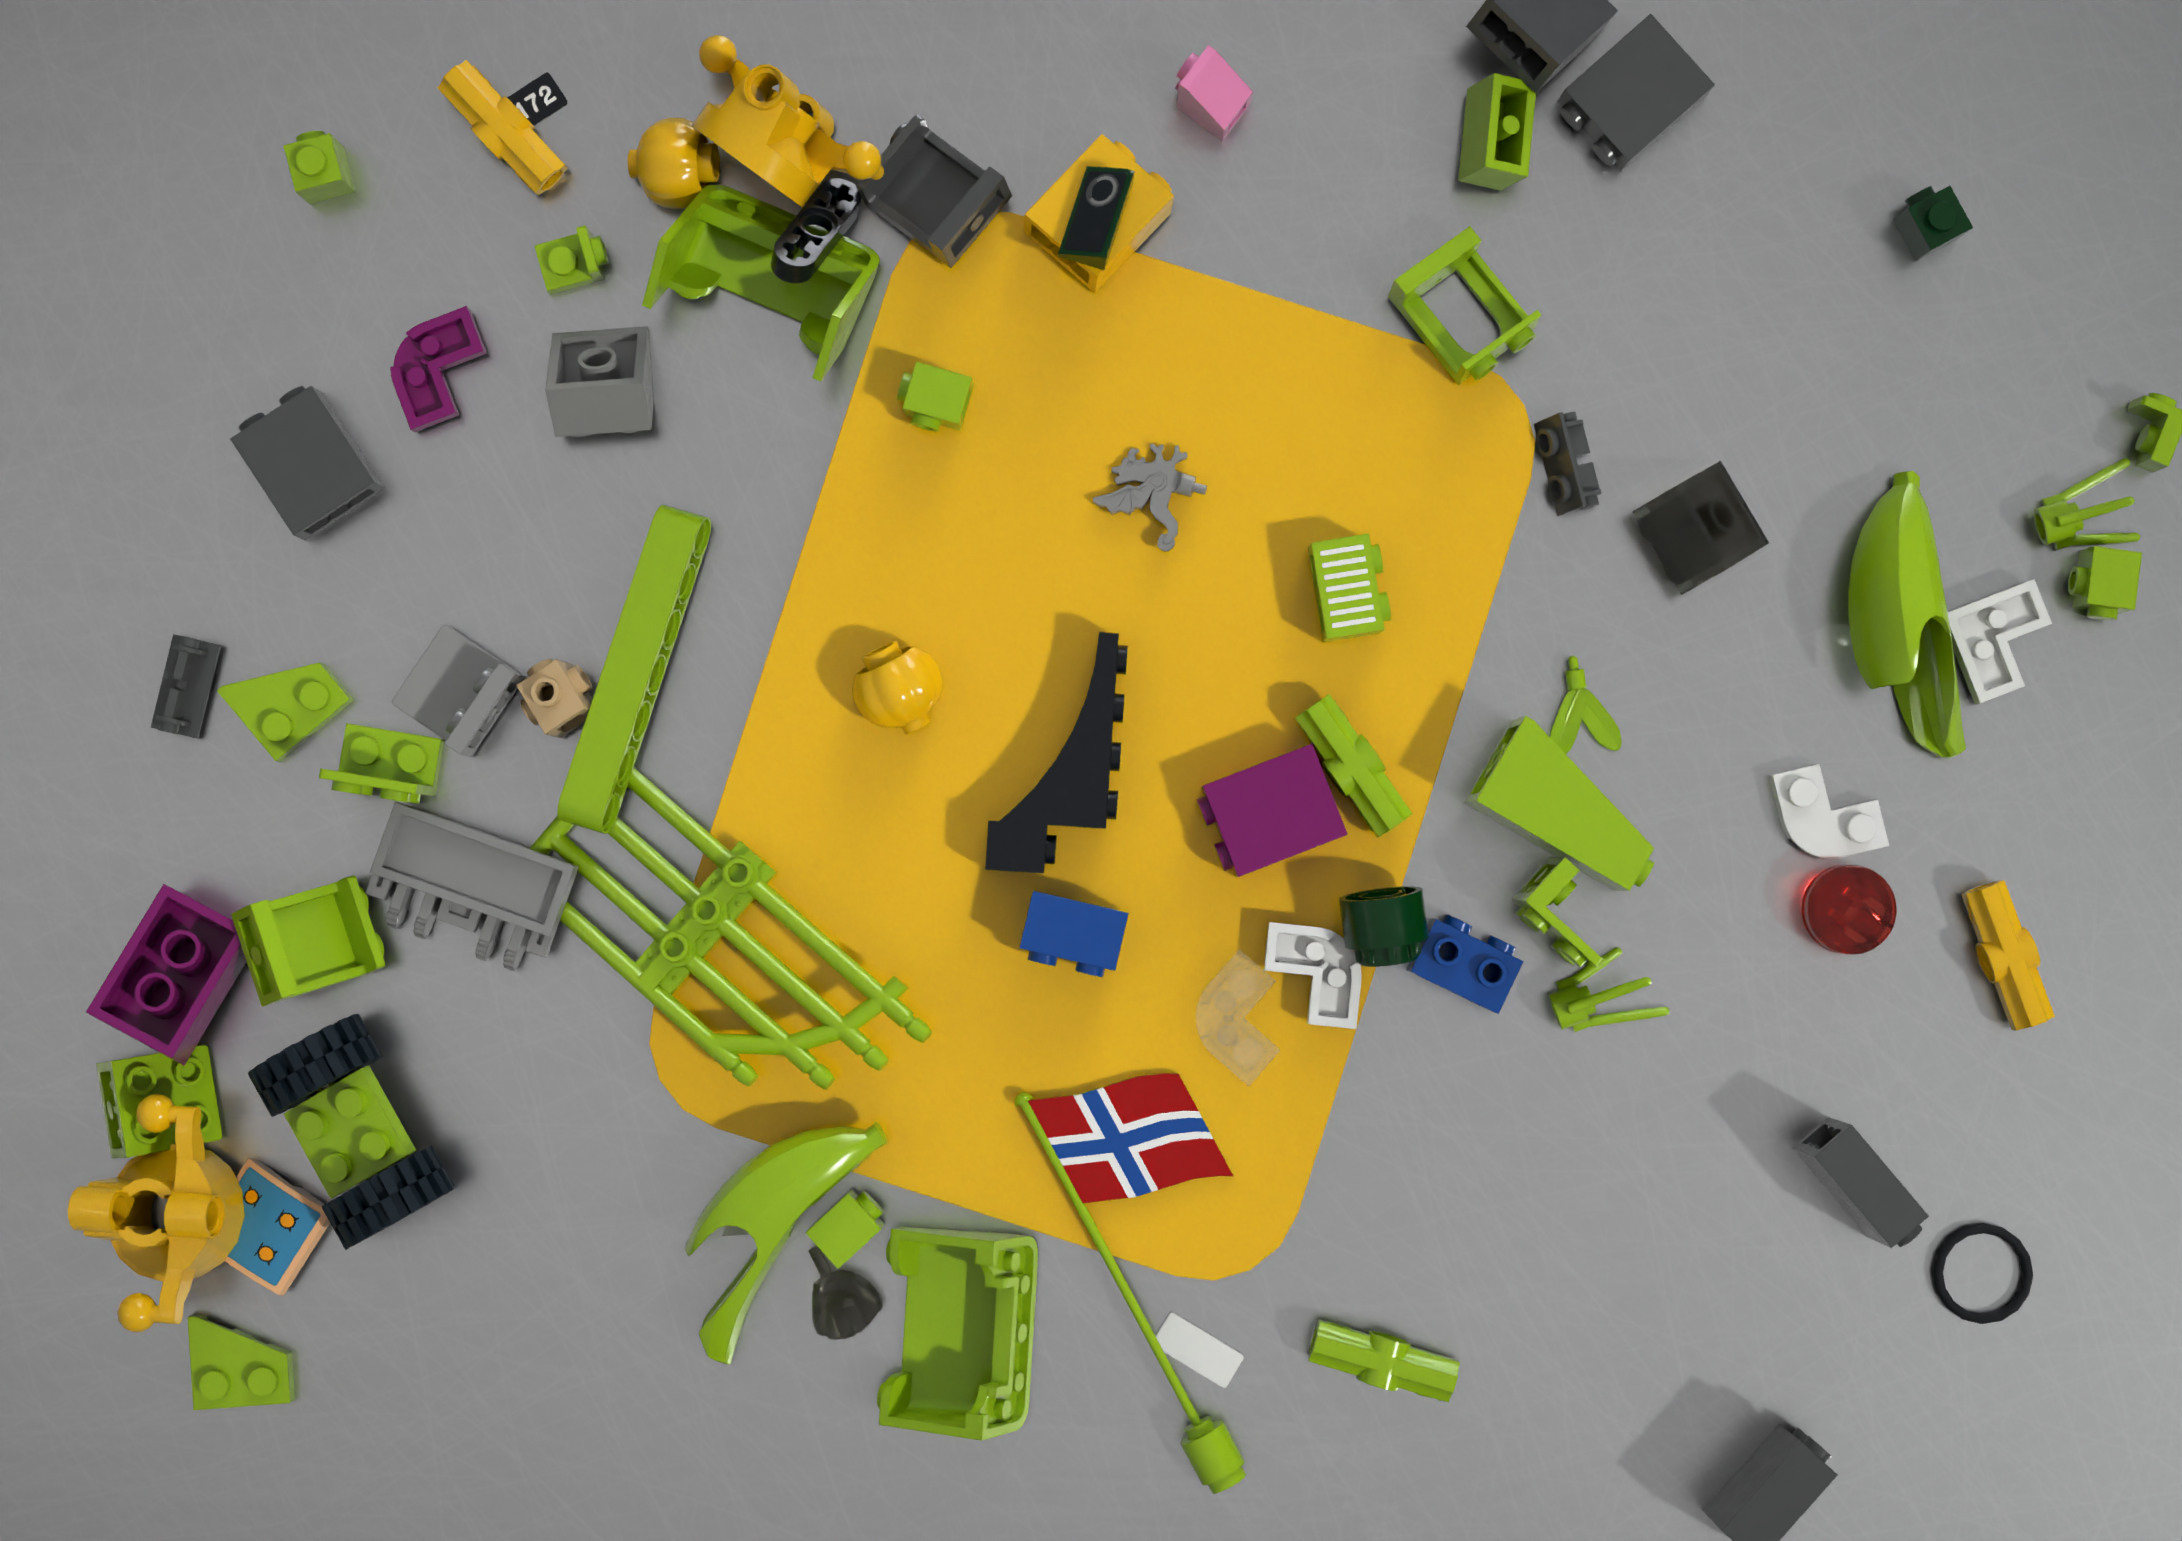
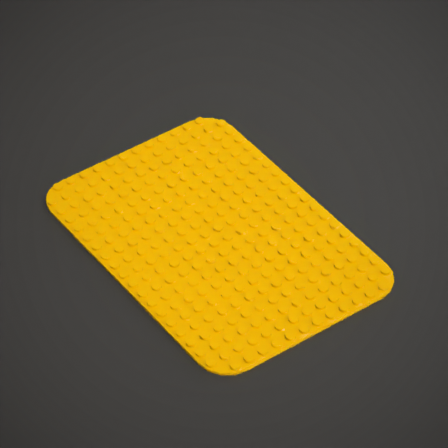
[649,211,1535,1281]

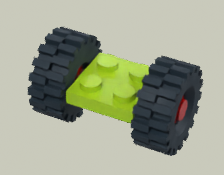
[248,1014,455,1250]

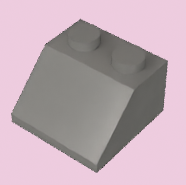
[545,326,654,437]

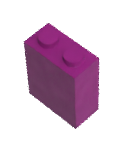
[1196,744,1348,877]

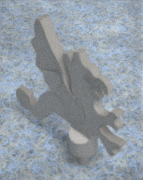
[1093,443,1207,552]

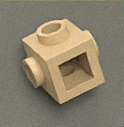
[516,659,593,738]

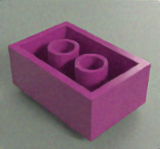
[86,884,247,1066]

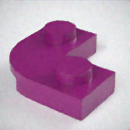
[390,306,487,432]

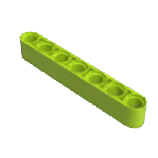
[557,505,711,834]

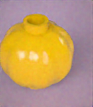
[628,118,720,209]
[852,641,943,734]

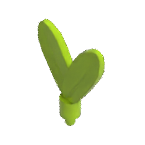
[1549,655,1622,754]

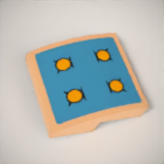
[224,1158,330,1296]

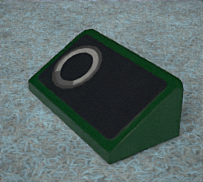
[1058,166,1135,270]

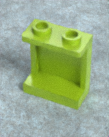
[231,875,385,1007]

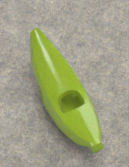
[1848,471,1966,758]
[685,1122,887,1365]

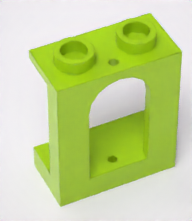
[1388,226,1542,385]

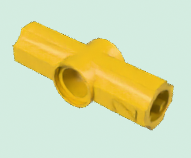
[437,60,568,196]
[1961,880,2055,1031]

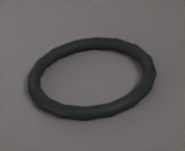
[1933,1223,2033,1324]

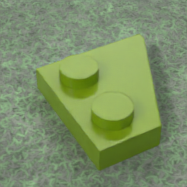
[216,663,354,762]
[187,1314,295,1410]

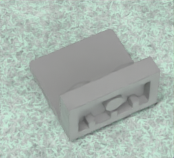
[392,625,525,757]

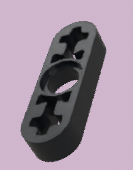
[771,178,862,283]

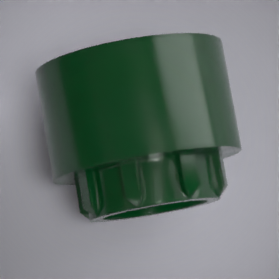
[1339,886,1429,967]

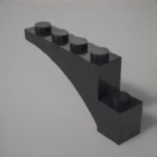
[985,632,1128,873]

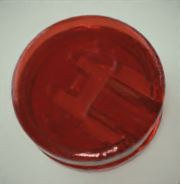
[1799,865,1897,955]

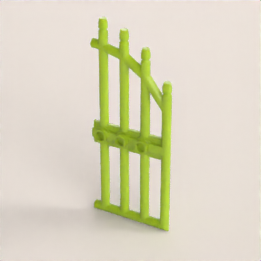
[529,767,932,1089]

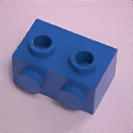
[1020,891,1129,977]
[1406,914,1524,1014]

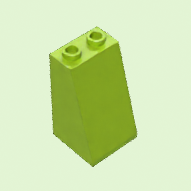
[1464,716,1655,891]

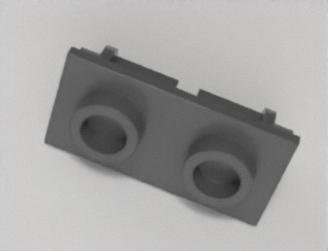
[1534,412,1602,516]
[150,634,221,739]

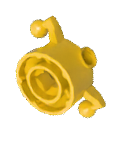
[691,35,884,208]
[68,1093,245,1333]

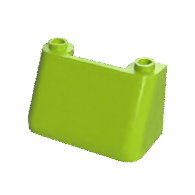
[877,1227,1038,1441]

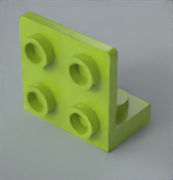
[319,723,445,804]
[1511,857,1604,968]
[96,1045,222,1159]

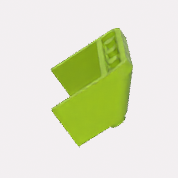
[642,185,880,382]

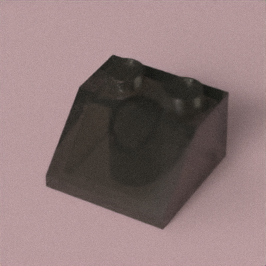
[1633,461,1769,595]

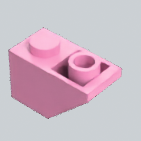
[1175,45,1253,141]

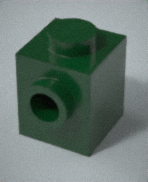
[1893,186,1973,262]

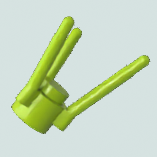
[2034,458,2140,550]
[1548,947,1670,1032]

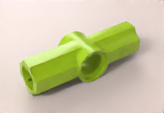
[1294,694,1412,837]
[1307,1319,1460,1403]

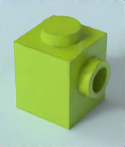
[283,131,356,204]
[897,362,974,432]
[2068,546,2142,621]
[805,1189,884,1269]

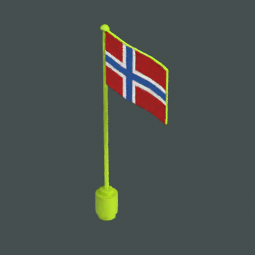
[1015,1073,1246,1494]

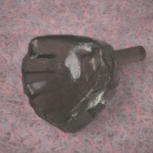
[808,1246,884,1340]

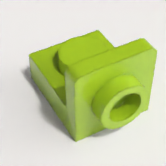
[534,225,609,295]
[2127,393,2182,473]

